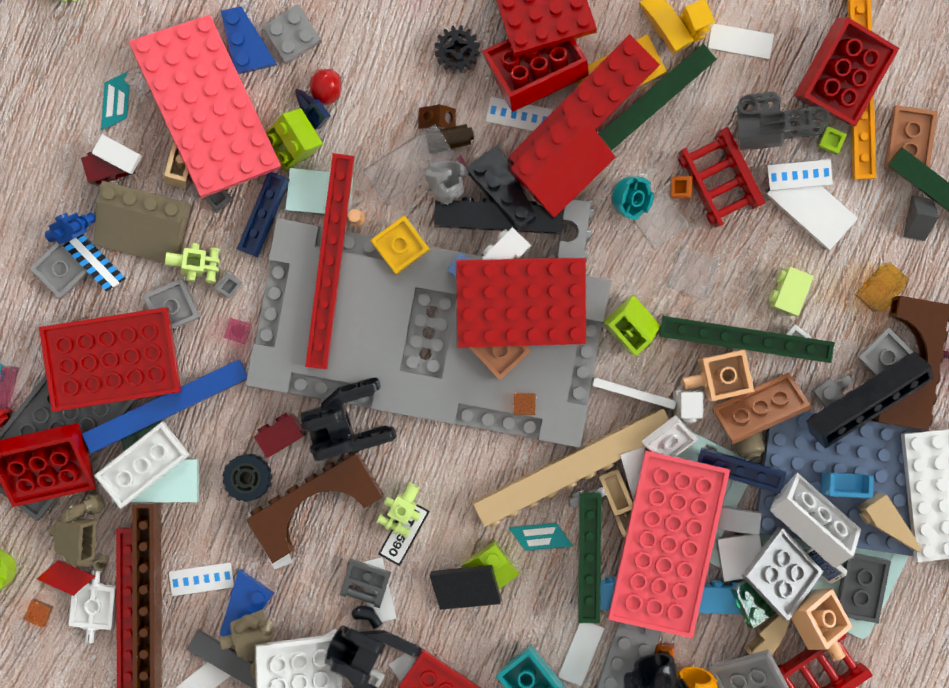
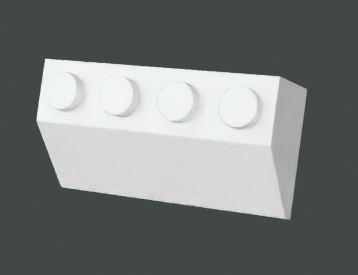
[770,473,861,568]

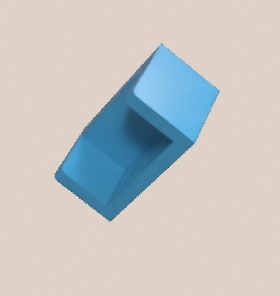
[821,472,874,498]

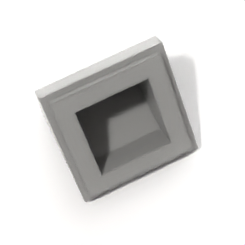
[214,271,242,299]

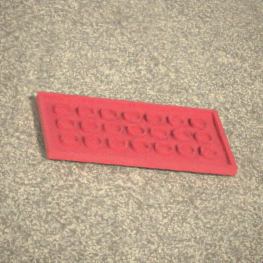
[128,15,281,198]
[607,450,730,638]

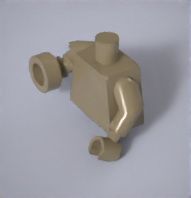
[50,492,108,571]
[219,610,275,679]

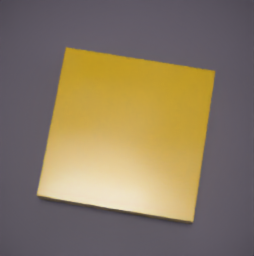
[370,215,430,275]

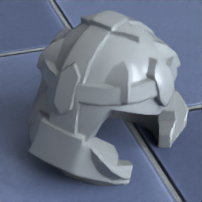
[424,161,468,204]

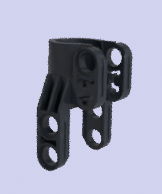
[300,377,397,461]
[325,625,423,688]
[624,653,689,688]

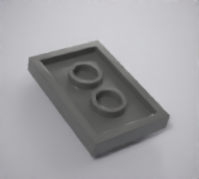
[837,553,891,624]

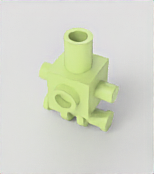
[165,243,220,284]
[376,483,421,539]

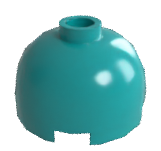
[611,176,654,220]

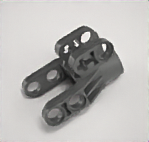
[737,92,829,151]

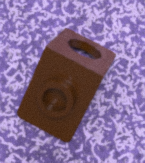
[418,104,456,129]

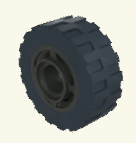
[222,454,272,502]

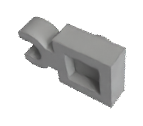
[568,485,606,508]

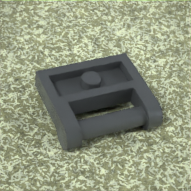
[340,559,391,608]

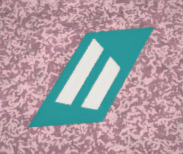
[101,70,131,130]
[508,523,573,551]

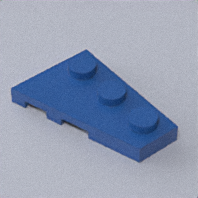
[221,6,277,74]
[219,569,274,637]

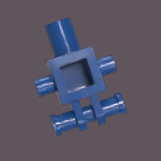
[45,212,96,245]

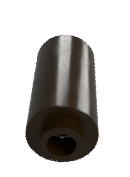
[425,124,474,154]

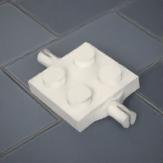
[69,569,116,643]

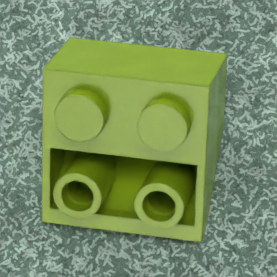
[266,108,323,171]
[602,294,661,356]

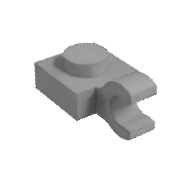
[812,374,853,407]

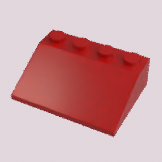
[793,17,900,127]
[482,39,589,112]
[509,106,616,218]
[0,423,97,507]

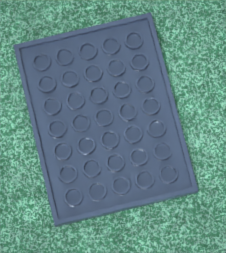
[756,411,931,556]

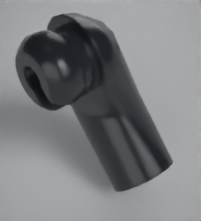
[352,606,382,629]

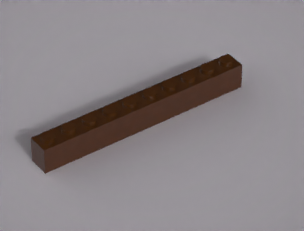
[132,502,162,688]

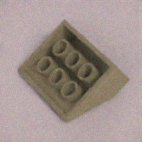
[94,181,192,263]

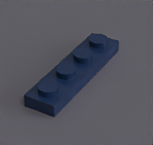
[237,172,290,258]
[697,447,786,494]

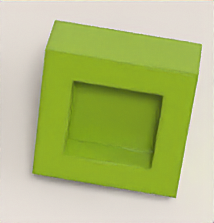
[817,126,847,155]

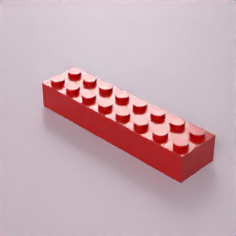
[507,34,660,165]

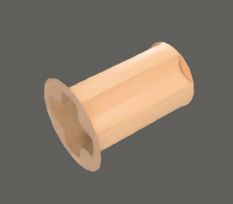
[348,209,365,226]

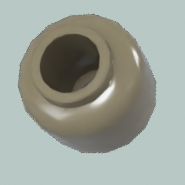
[735,432,765,460]

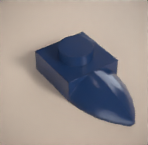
[295,89,331,130]

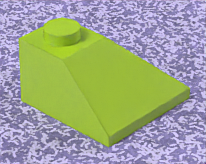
[461,540,520,590]

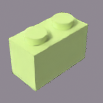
[769,267,814,316]

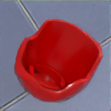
[310,68,341,105]

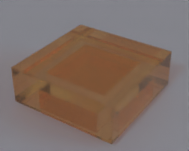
[513,393,536,415]
[24,599,54,627]

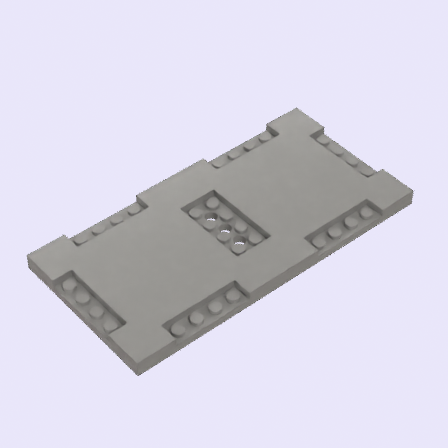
[246,218,612,448]

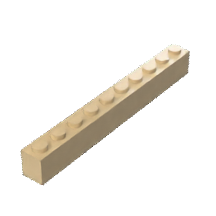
[473,407,669,527]

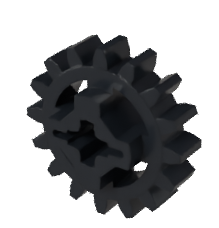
[435,25,480,73]

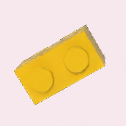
[679,0,715,43]

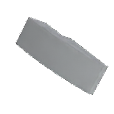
[717,506,762,535]

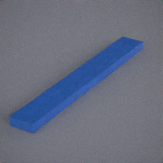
[82,359,247,453]

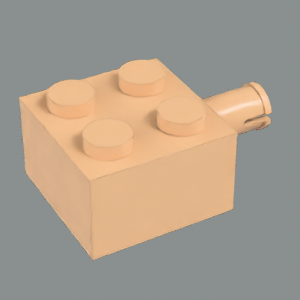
[682,349,754,401]
[791,589,853,661]

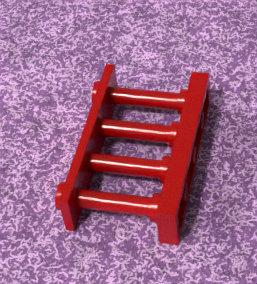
[678,127,766,228]
[777,634,873,688]

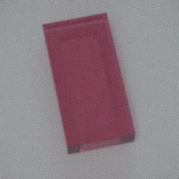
[0,366,19,410]

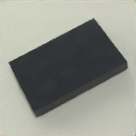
[429,565,502,610]

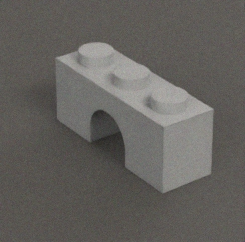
[556,200,594,262]

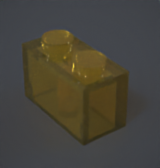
[854,262,909,311]

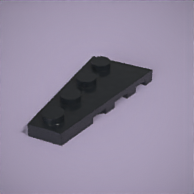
[466,144,537,231]

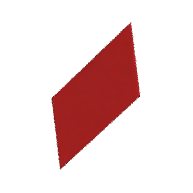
[37,560,96,596]

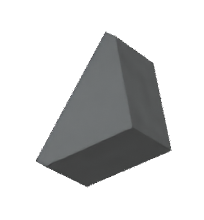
[903,195,939,241]

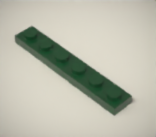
[578,492,602,623]

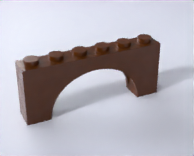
[871,296,949,431]
[246,451,384,564]

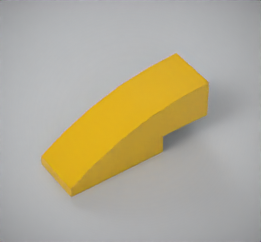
[639,0,694,55]

